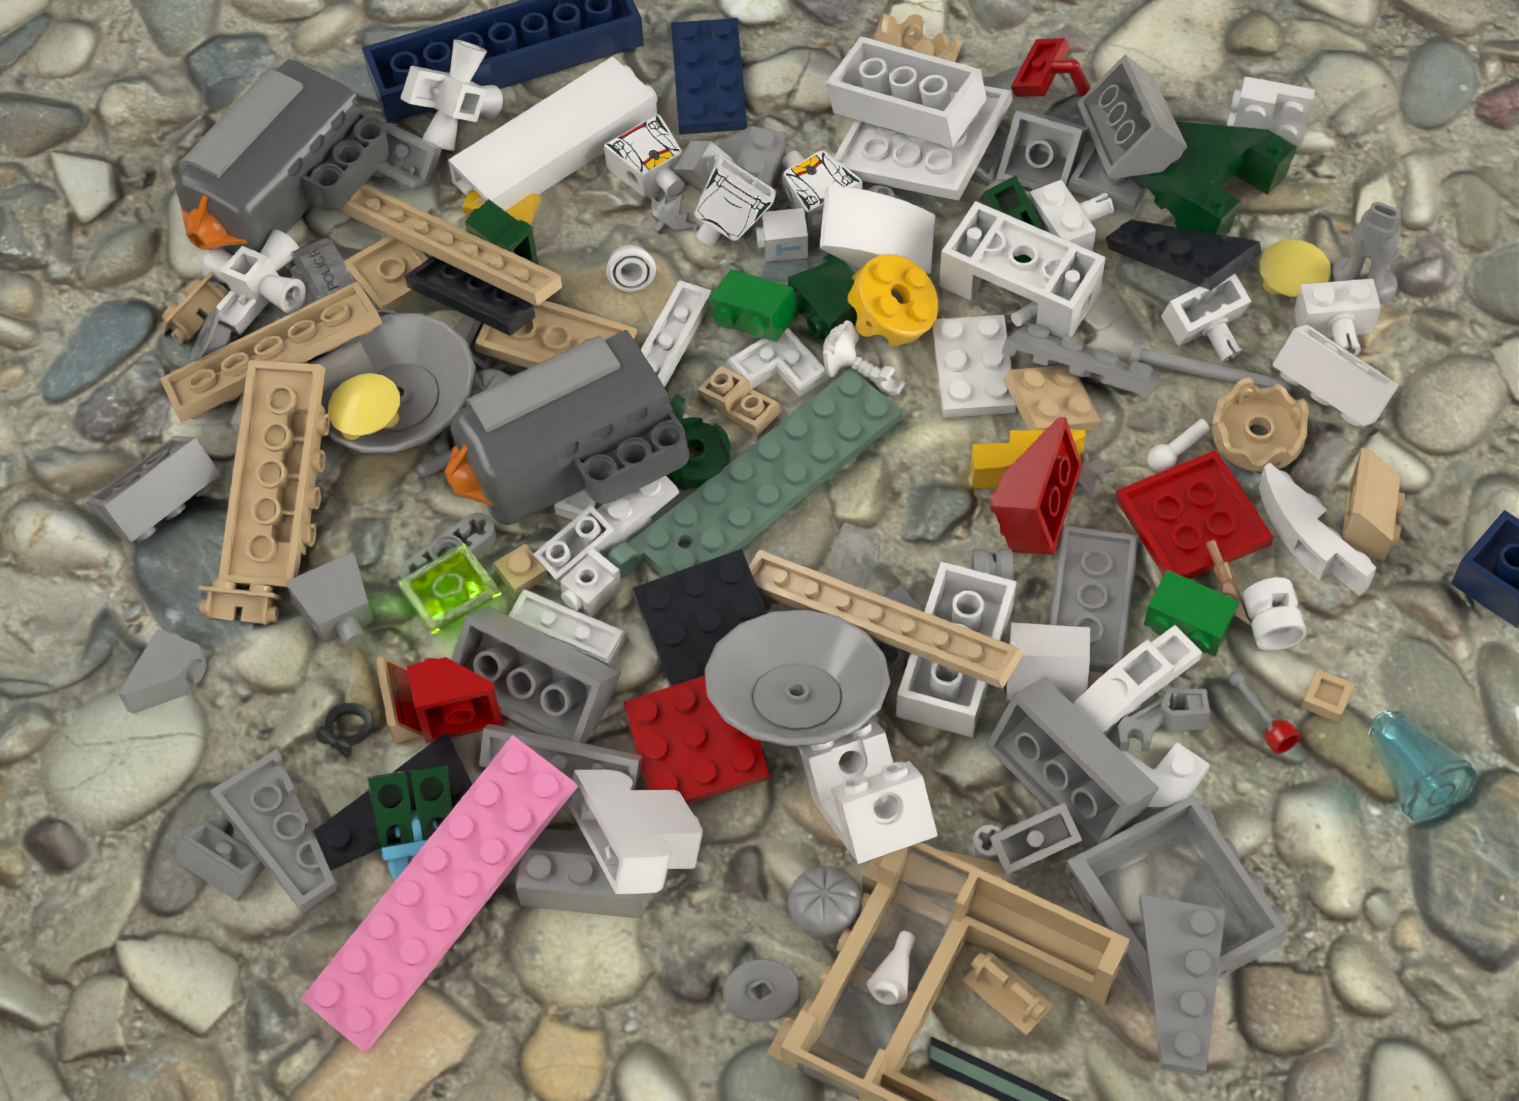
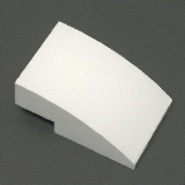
[820,186,935,275]

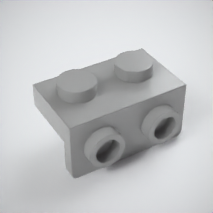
[372,122,442,191]

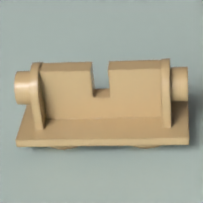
[161,272,229,344]
[198,580,284,625]
[962,951,1054,1036]

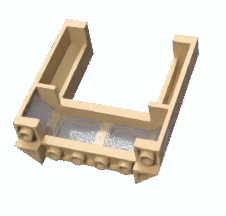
[766,842,1130,1101]

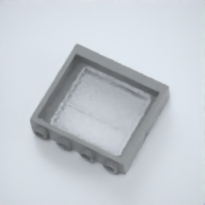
[1064,795,1287,1015]

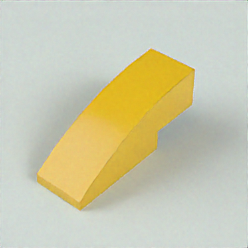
[971,430,1086,489]

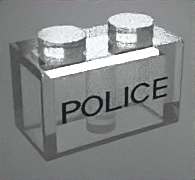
[289,236,355,305]

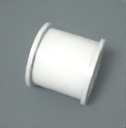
[972,825,1002,862]

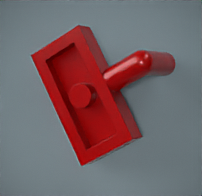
[1011,38,1091,97]

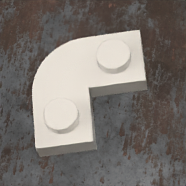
[1122,742,1210,810]

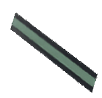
[929,1036,1069,1101]

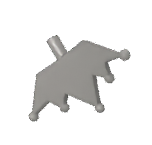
[651,194,699,233]
[1077,453,1119,498]

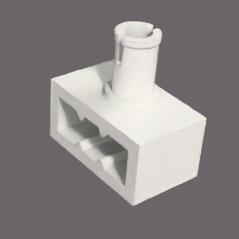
[1029,180,1114,251]
[1161,273,1251,363]
[1294,278,1381,356]

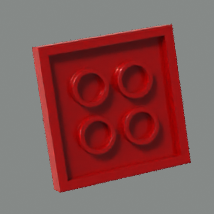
[1115,450,1274,579]
[623,676,771,805]

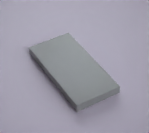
[1049,525,1139,673]

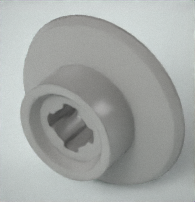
[189,307,231,364]
[723,959,799,1022]

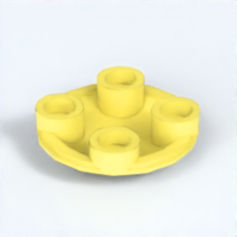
[1259,240,1331,297]
[328,373,400,440]

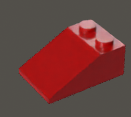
[990,417,1083,555]

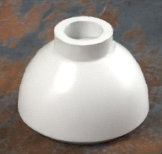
[606,245,656,293]

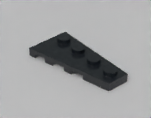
[1106,220,1262,291]
[405,256,536,336]
[313,732,473,871]

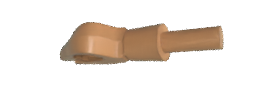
[1206,539,1252,626]

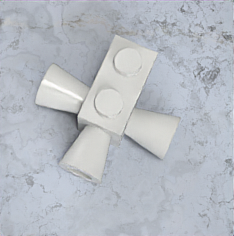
[400,40,503,151]
[202,229,306,335]

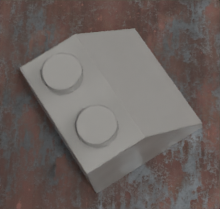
[996,109,1089,190]
[700,126,786,212]

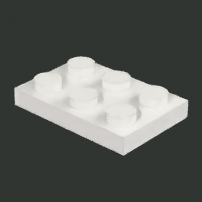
[931,315,1017,418]

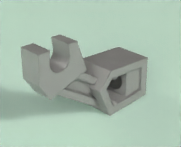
[1117,688,1210,751]

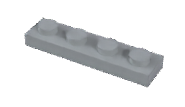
[479,724,642,790]

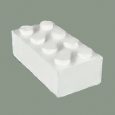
[826,36,987,148]
[896,562,1017,738]

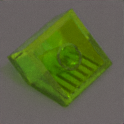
[398,543,501,634]

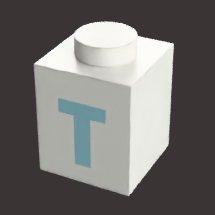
[756,208,808,262]

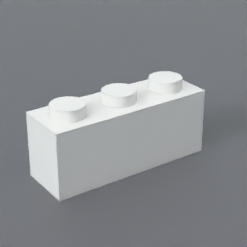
[1272,325,1399,426]

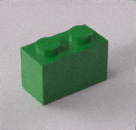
[709,269,798,342]
[1144,570,1240,657]

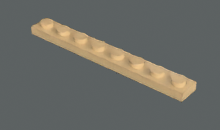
[339,184,562,306]
[749,550,1023,689]

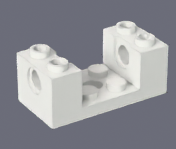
[939,201,1106,339]
[798,719,938,864]

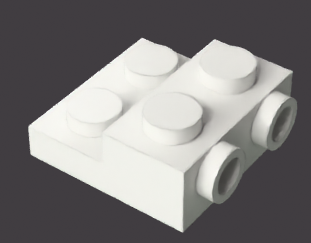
[1227,76,1315,146]

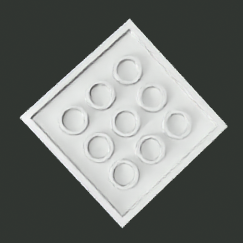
[834,86,1012,201]

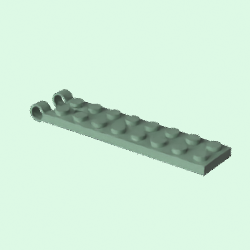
[606,368,902,578]

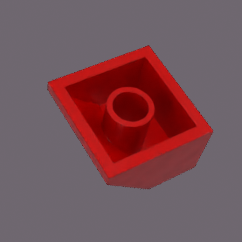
[407,657,504,744]

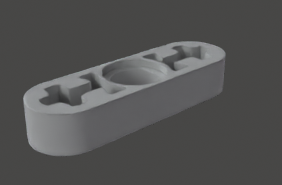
[400,513,496,596]

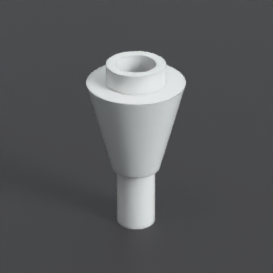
[867,931,915,1005]

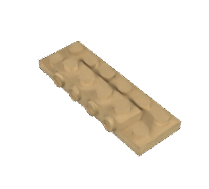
[160,281,383,423]
[218,360,330,589]

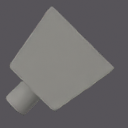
[285,552,374,649]

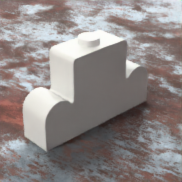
[568,770,703,894]

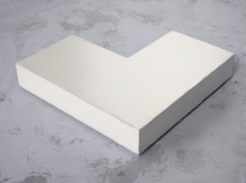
[727,328,829,397]

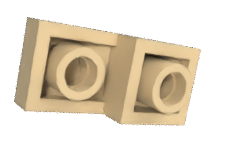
[697,366,781,436]

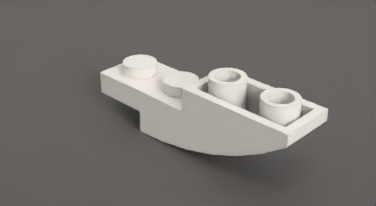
[1259,462,1377,596]
[533,476,679,582]
[1073,625,1202,736]

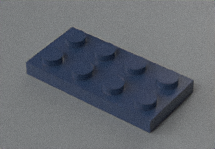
[671,18,747,135]

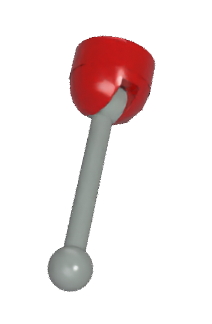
[1229,672,1301,755]

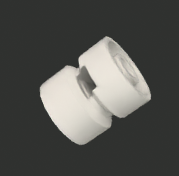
[1243,577,1307,651]

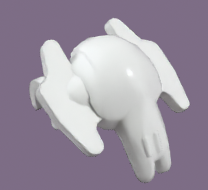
[823,320,905,396]

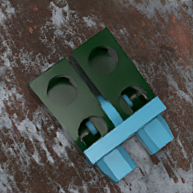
[366,764,453,881]

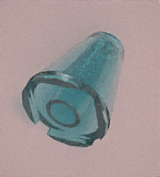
[1369,711,1477,823]

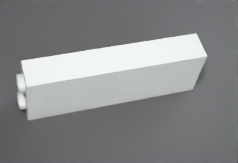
[448,56,658,211]

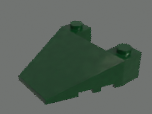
[1130,122,1297,235]

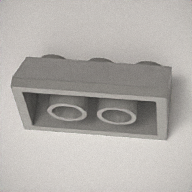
[86,435,221,543]
[516,829,647,919]

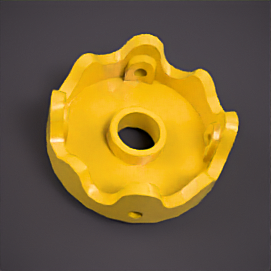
[848,254,938,347]

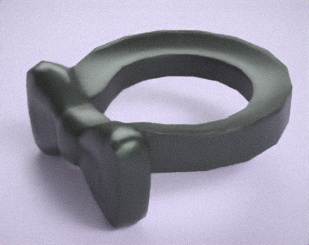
[316,703,373,758]

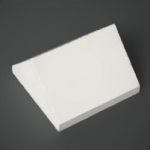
[1006,622,1090,704]

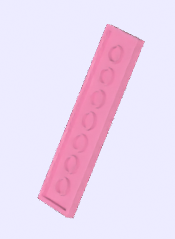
[300,735,578,1053]

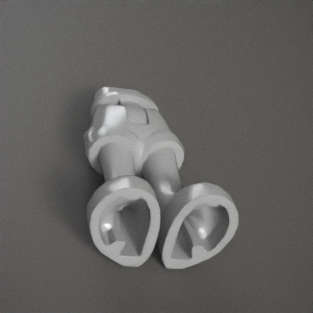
[1331,202,1401,305]

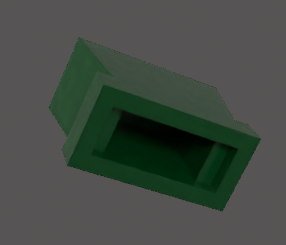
[465,199,539,265]
[788,254,857,342]

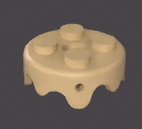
[873,13,962,62]
[1212,377,1309,472]

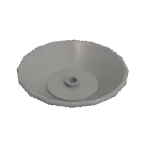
[321,313,476,453]
[705,609,890,747]

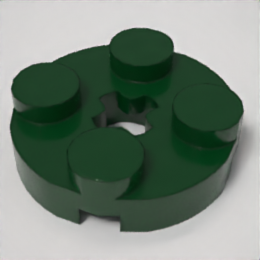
[666,417,731,490]

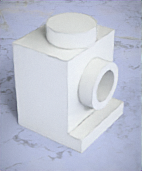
[560,548,622,617]

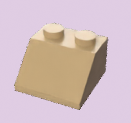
[1341,448,1405,561]

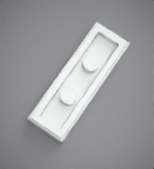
[508,589,627,667]

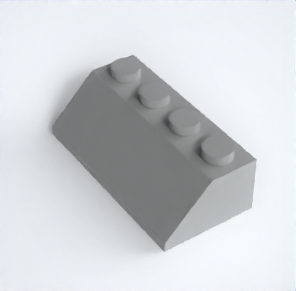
[1077,54,1187,179]
[451,606,621,743]
[986,677,1159,849]

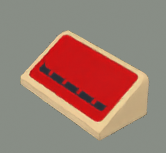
[376,656,423,744]

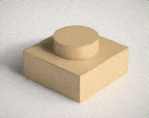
[494,543,548,597]
[1301,668,1355,723]

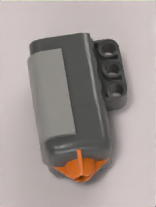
[175,59,389,256]
[444,330,690,525]

